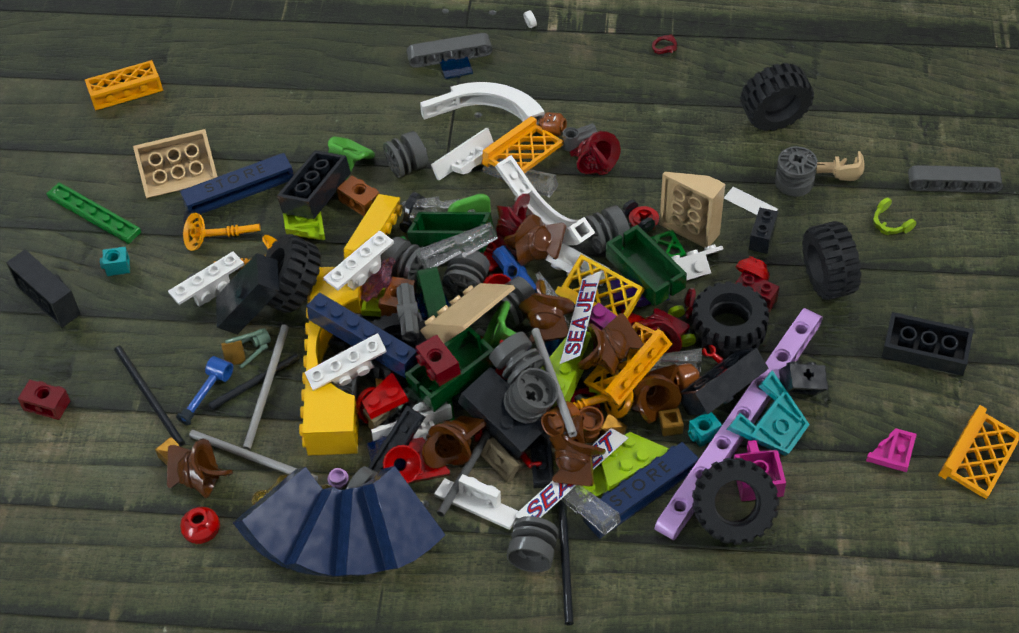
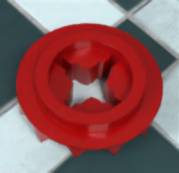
[629,206,659,230]

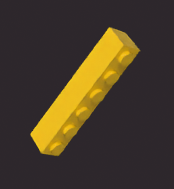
[344,194,403,260]

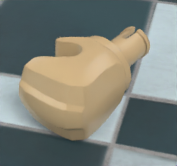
[816,151,865,181]

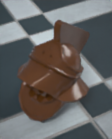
[503,214,566,266]
[518,280,574,344]
[577,313,644,376]
[631,364,682,423]
[549,415,606,487]
[422,416,486,468]
[167,438,233,498]

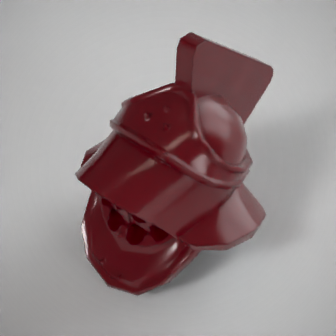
[570,131,621,175]
[490,193,530,257]
[631,308,690,359]

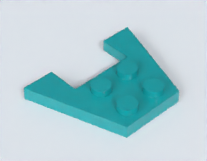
[726,370,810,456]

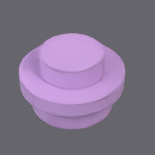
[327,468,349,489]

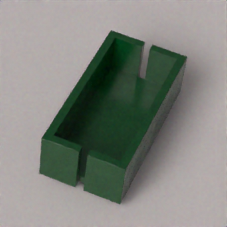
[407,212,495,253]
[606,225,687,307]
[405,326,494,412]

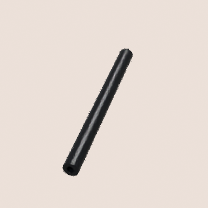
[208,353,299,410]

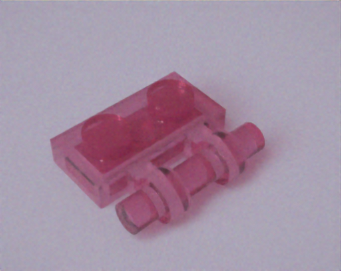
[361,257,395,302]

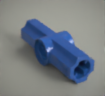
[492,245,537,293]

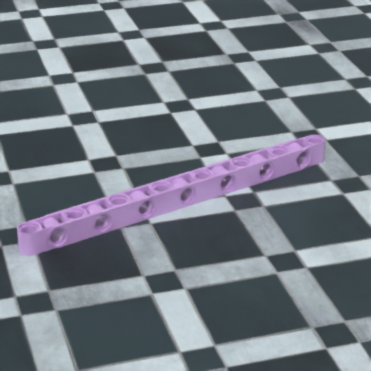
[654,308,823,540]

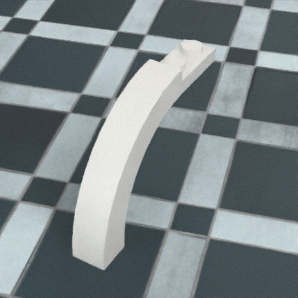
[420,82,545,125]
[495,155,595,245]

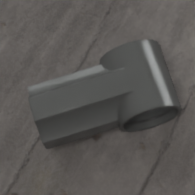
[562,123,597,152]

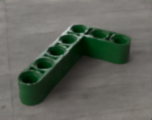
[416,266,447,318]

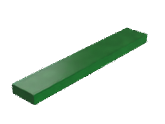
[46,182,141,244]

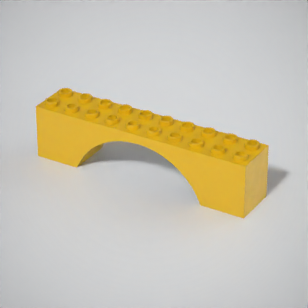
[299,267,363,456]

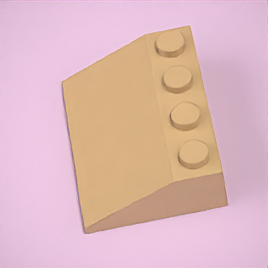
[133,129,218,199]
[659,172,725,248]
[420,283,515,343]

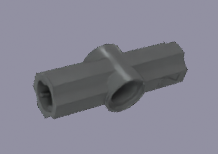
[396,283,420,342]

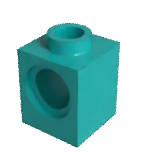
[100,247,130,276]
[688,412,722,447]

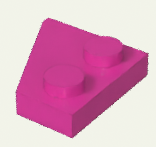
[866,428,916,472]

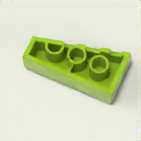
[540,331,594,408]

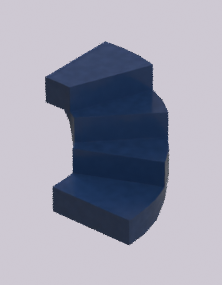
[233,466,445,577]

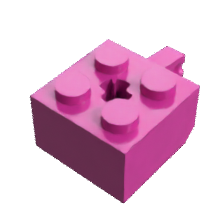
[734,440,786,501]

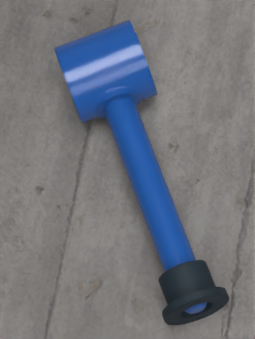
[176,356,234,425]

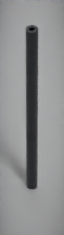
[114,346,185,447]
[558,495,574,626]

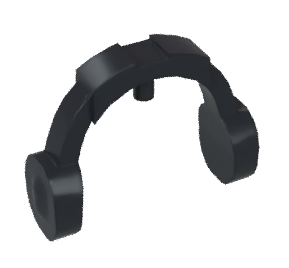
[399,192,428,233]
[622,200,655,233]

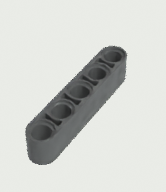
[406,33,493,68]
[908,165,1003,193]

